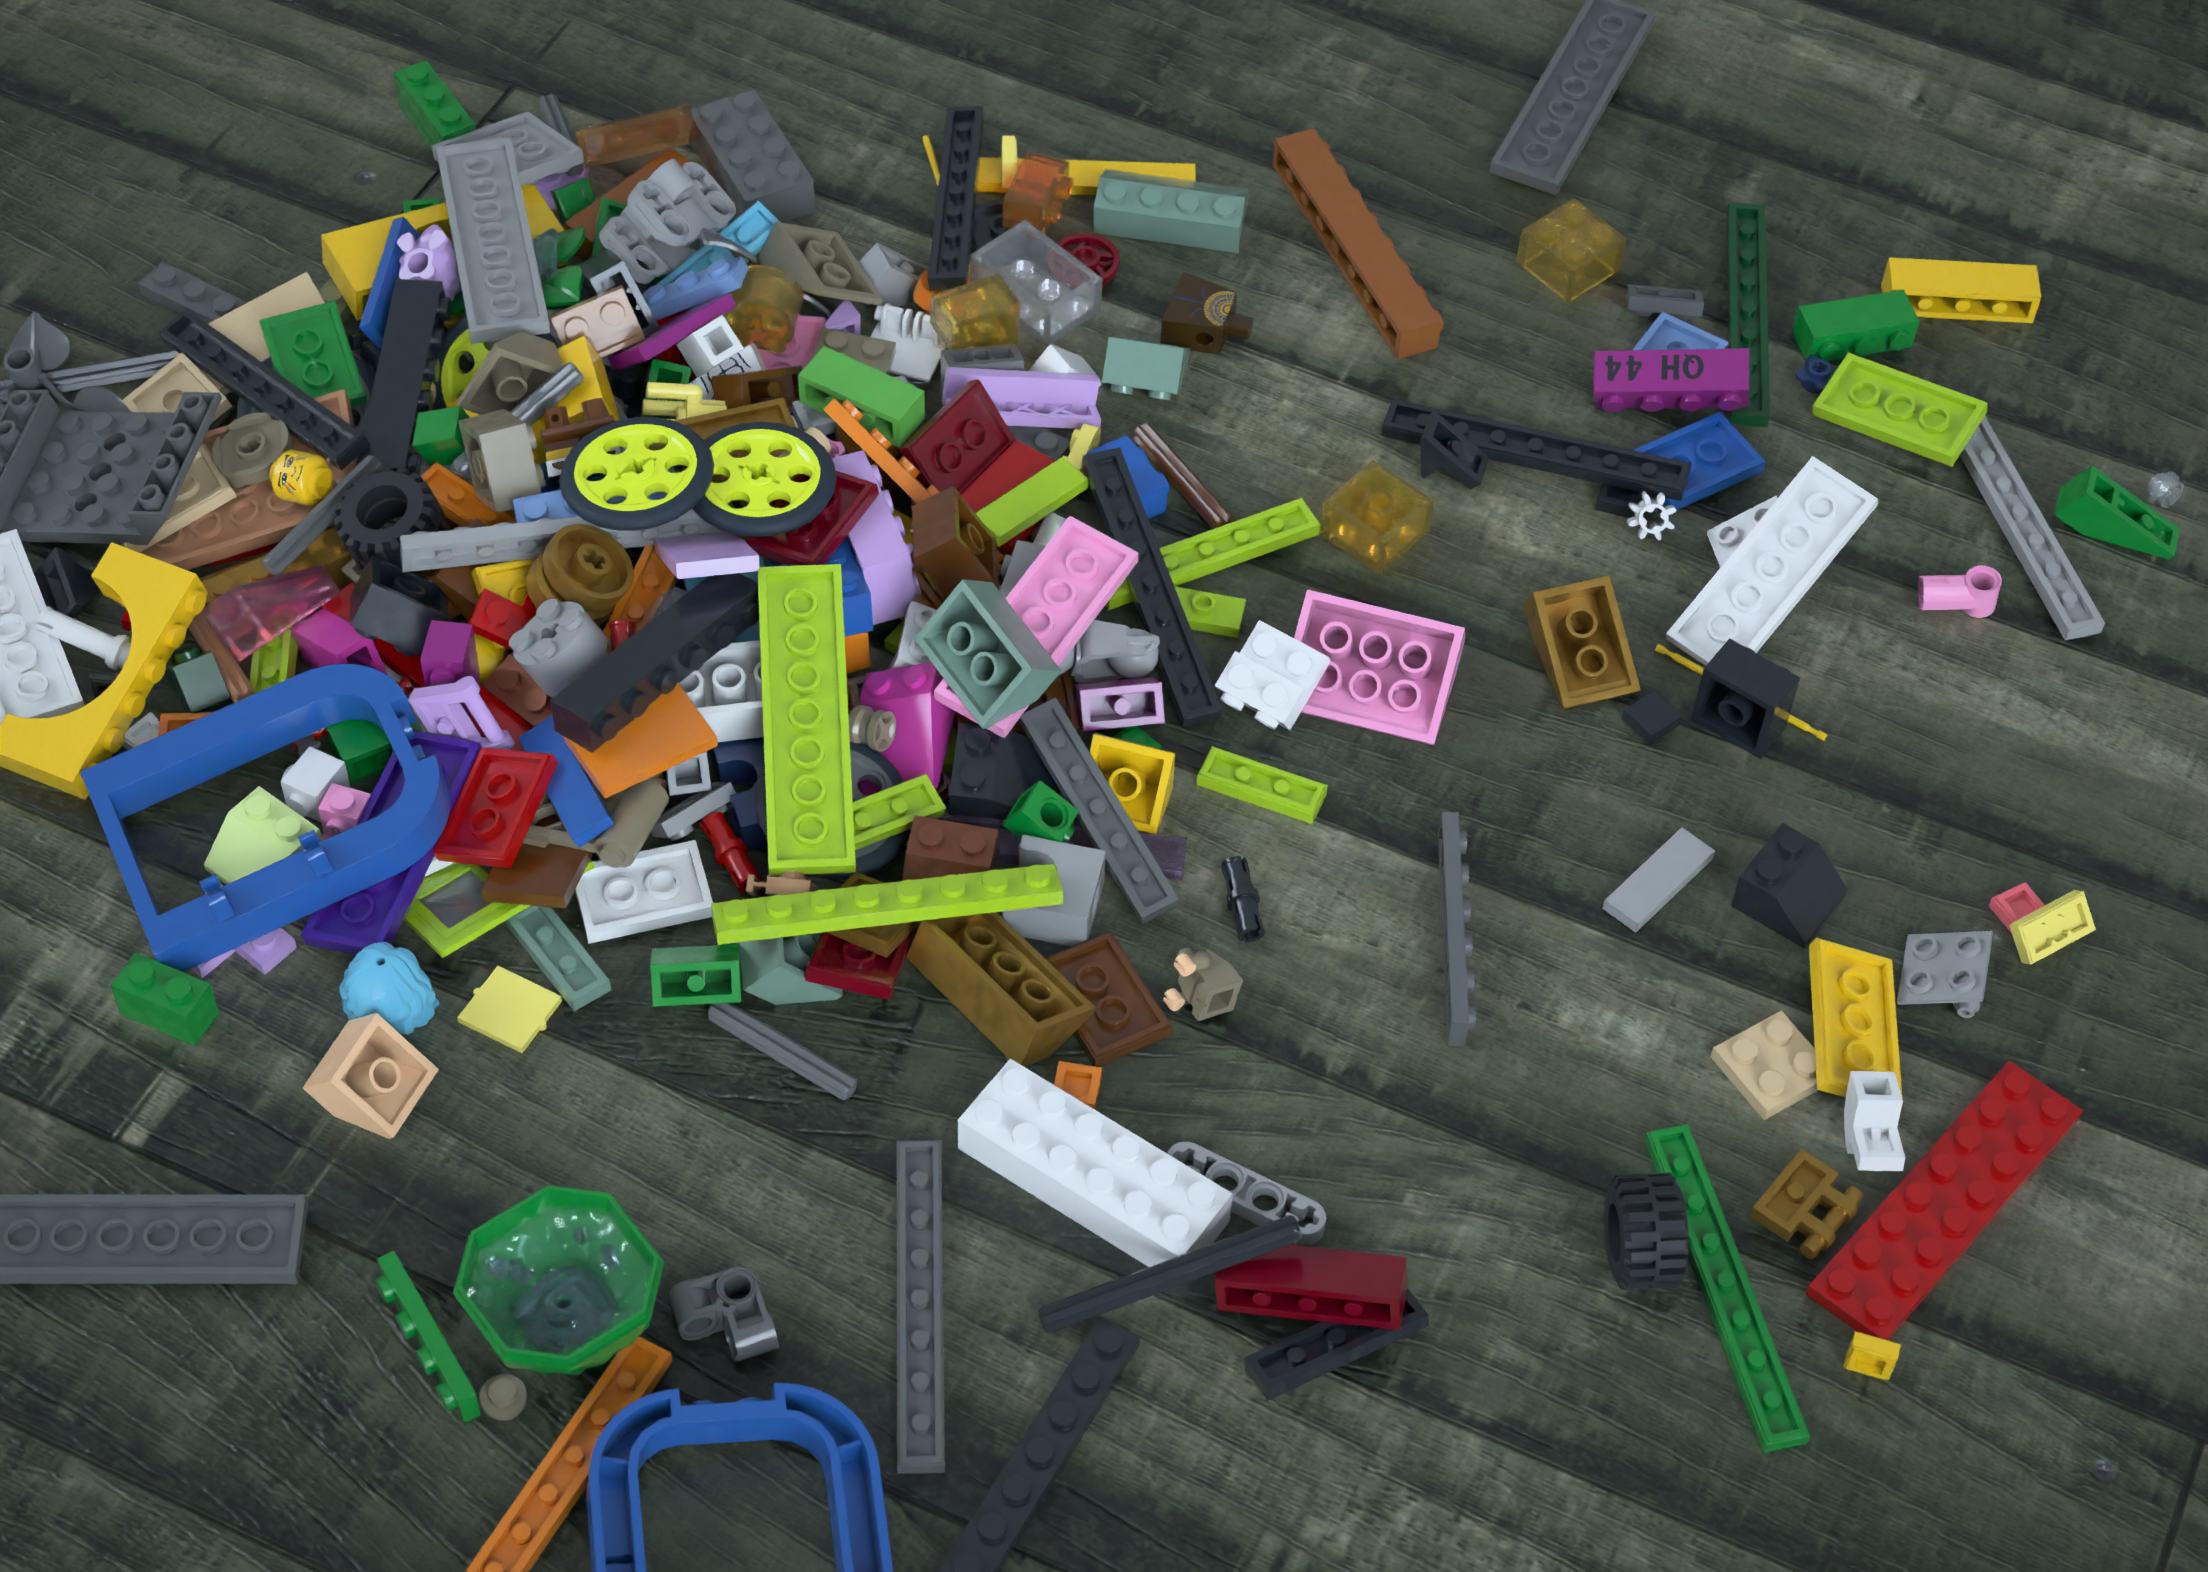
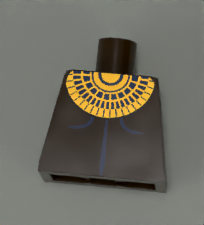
[1160,272,1254,354]

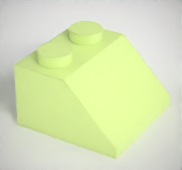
[204,786,323,885]

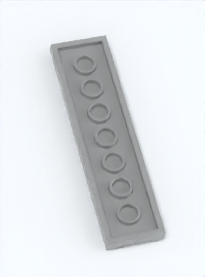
[436,137,550,344]

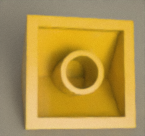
[1090,733,1175,835]

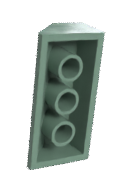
[1094,169,1250,253]

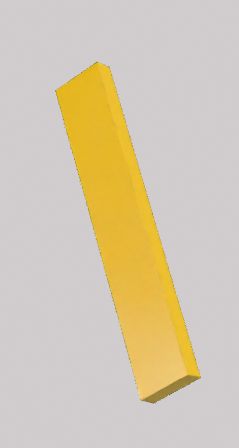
[977,157,1195,196]

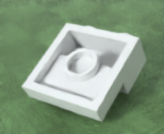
[1215,620,1331,730]

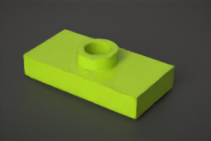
[1174,586,1246,638]

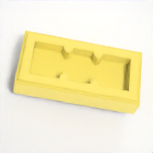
[2009,890,2096,965]

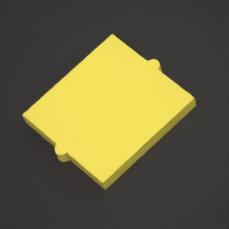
[457,966,562,1053]

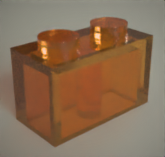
[1003,151,1073,237]

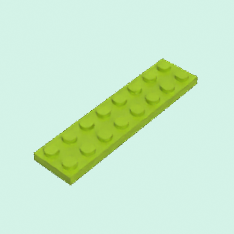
[758,564,856,876]

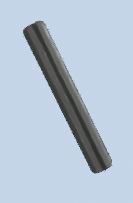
[452,362,584,479]
[262,455,384,576]
[708,1003,857,1100]

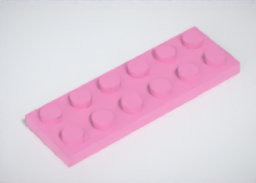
[934,516,1139,738]

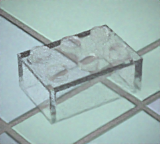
[970,220,1102,347]

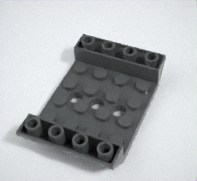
[0,389,222,545]

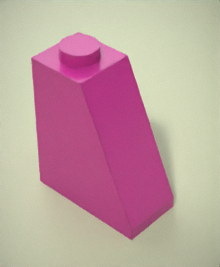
[290,608,388,675]

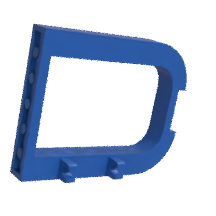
[80,664,450,972]
[587,1383,893,1572]

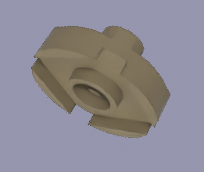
[212,413,294,488]

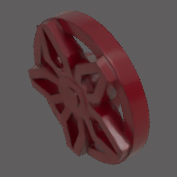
[1050,233,1120,289]

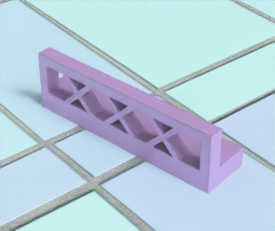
[941,367,1102,429]

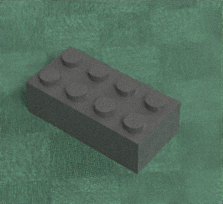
[687,89,815,223]

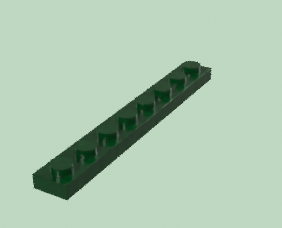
[1726,202,1770,428]

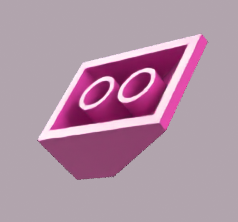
[858,662,956,796]

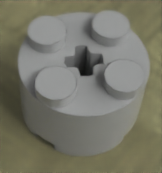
[509,598,611,697]

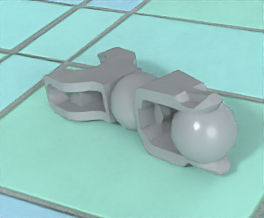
[1059,620,1160,683]

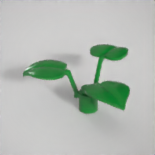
[451,226,586,316]

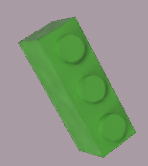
[798,346,925,448]

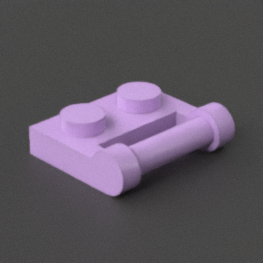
[407,676,514,750]

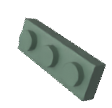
[505,906,611,1011]

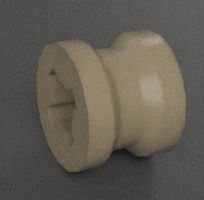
[849,705,896,752]

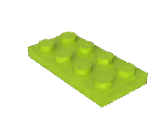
[1813,353,1988,467]

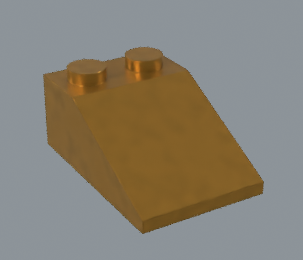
[1523,575,1641,710]

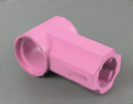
[1918,565,2002,618]

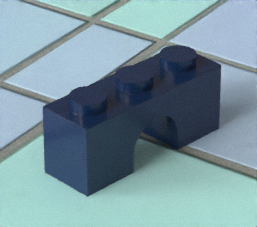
[709,737,768,852]

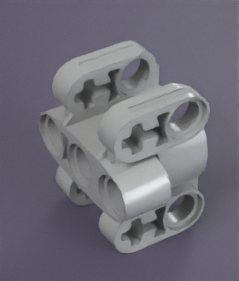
[599,159,736,284]

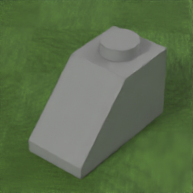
[858,243,928,307]

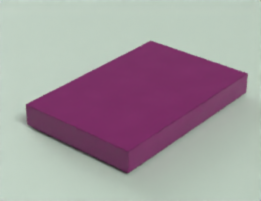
[608,293,736,370]

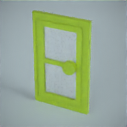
[403,859,595,958]

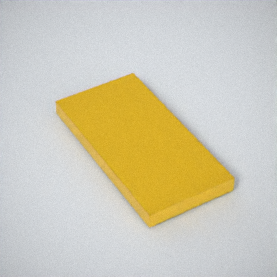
[1809,938,1903,1104]

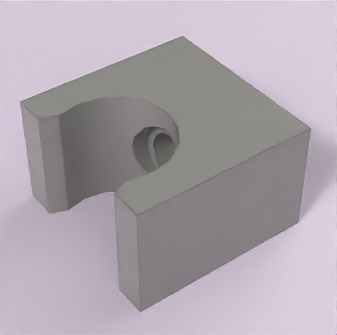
[1003,835,1106,947]

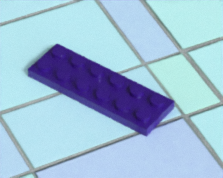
[301,730,482,955]

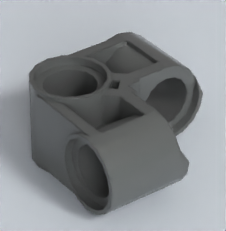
[668,1267,780,1362]

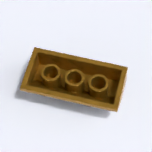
[199,525,353,641]
[906,912,1096,1067]

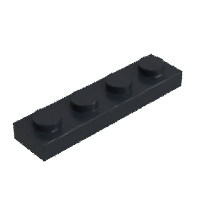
[1244,1289,1429,1401]

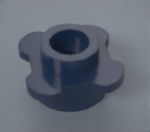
[1796,356,1838,394]

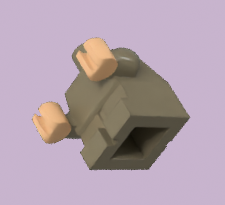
[1163,947,1243,1021]

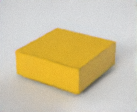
[1843,1331,1901,1381]

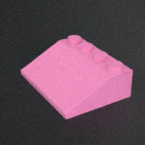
[1294,589,1465,746]

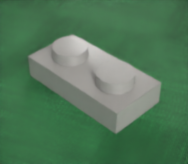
[651,782,736,841]

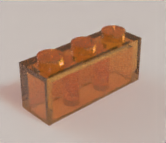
[575,103,698,168]

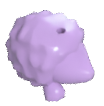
[397,225,461,301]

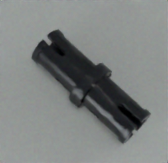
[1221,856,1265,942]

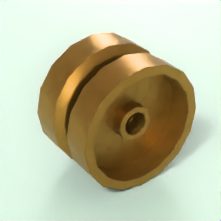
[526,524,634,626]

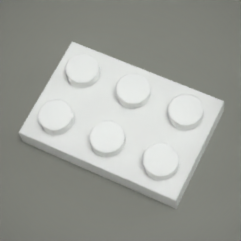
[575,840,713,944]

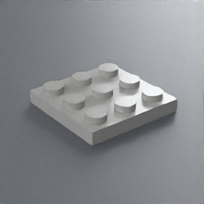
[432,111,584,185]

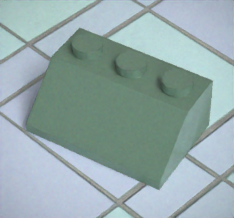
[914,579,1061,729]

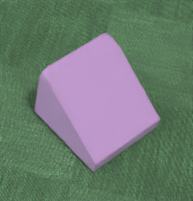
[824,300,861,335]

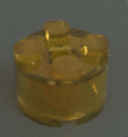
[723,265,804,353]

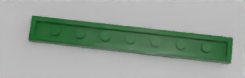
[1644,1124,1810,1453]

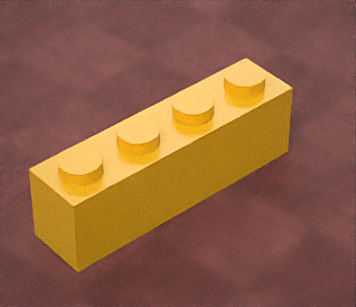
[1881,257,2041,323]

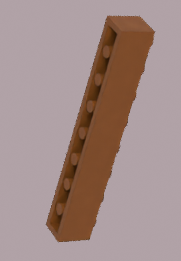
[1272,128,1443,360]

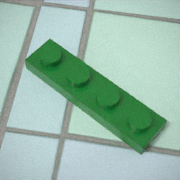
[375,1251,481,1424]

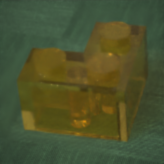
[930,273,1020,349]

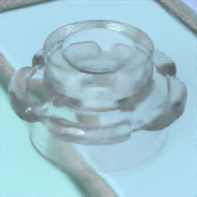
[2147,471,2184,508]

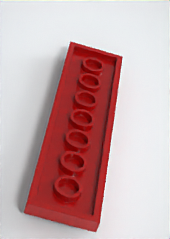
[1806,1060,2083,1341]

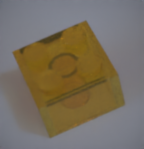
[1517,198,1627,303]
[1320,460,1434,575]

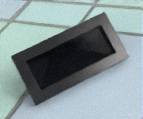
[34,547,101,619]

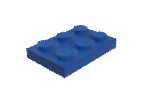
[1633,412,1766,510]

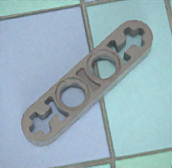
[1167,1142,1326,1246]

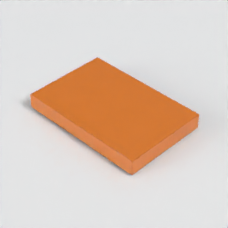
[563,682,718,799]

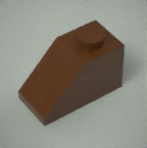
[712,365,802,409]

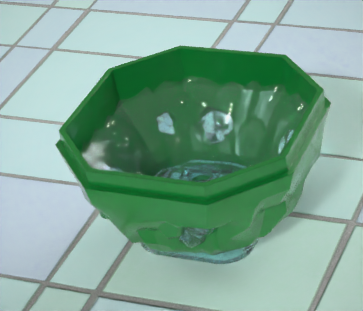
[453,1185,664,1376]

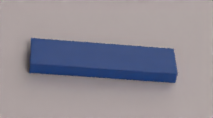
[359,216,420,351]
[518,715,615,848]

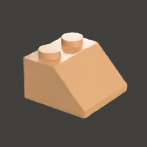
[303,1013,439,1139]

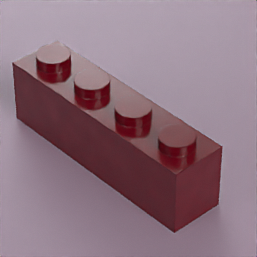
[1215,1238,1408,1330]

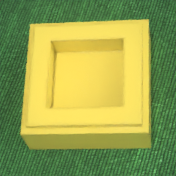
[1001,136,1017,188]

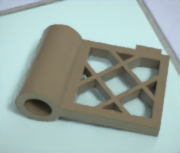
[523,778,669,868]

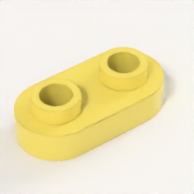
[1062,423,1101,476]

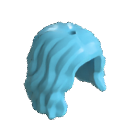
[339,942,440,1035]

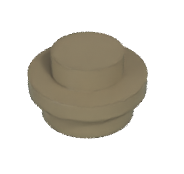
[479,1374,527,1421]

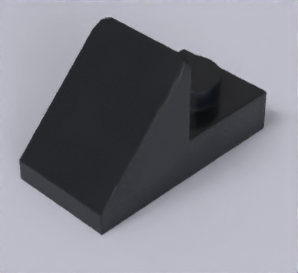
[1420,411,1490,490]

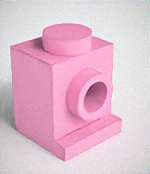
[318,783,371,841]

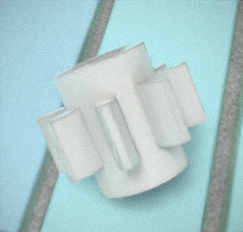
[1627,491,1676,540]

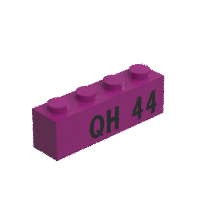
[1594,348,1749,412]

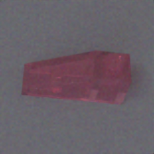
[202,565,341,662]

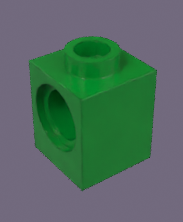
[1002,780,1079,843]

